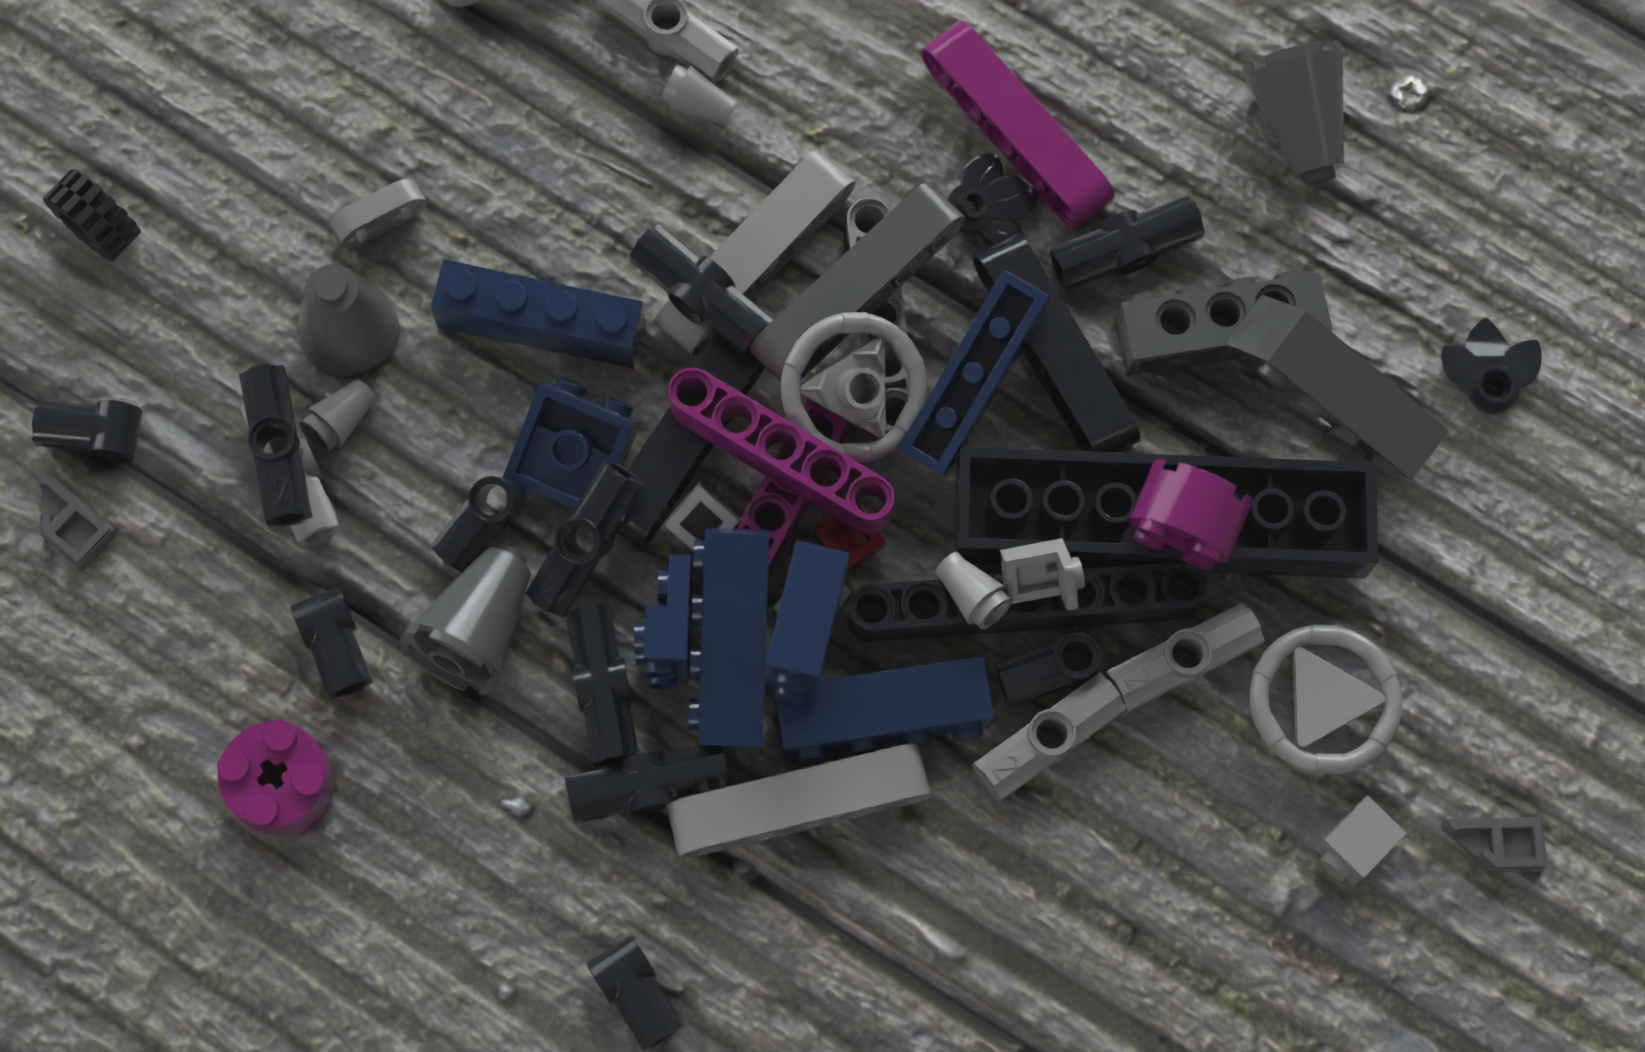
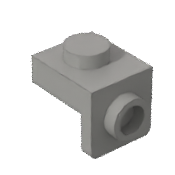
[1000,538,1085,611]

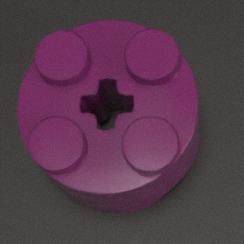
[1129,459,1253,571]
[217,720,335,837]

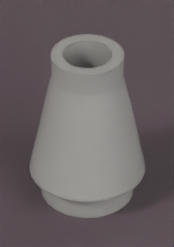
[660,64,737,127]
[299,379,376,453]
[935,552,1012,630]

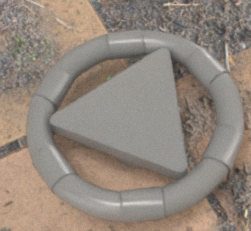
[781,312,927,464]
[1249,625,1402,775]

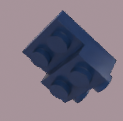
[503,376,642,509]
[634,554,693,690]

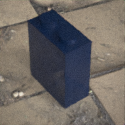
[765,540,849,703]

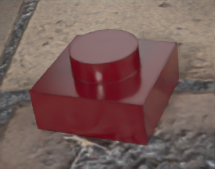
[813,503,886,573]

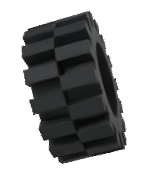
[43,169,141,262]

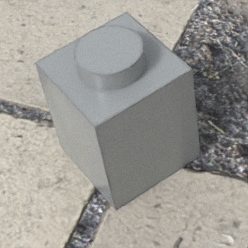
[664,481,739,551]
[1314,795,1407,885]

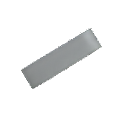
[330,178,427,248]

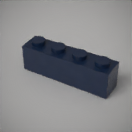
[431,259,645,369]
[898,270,1052,478]
[689,528,769,747]
[774,656,994,765]

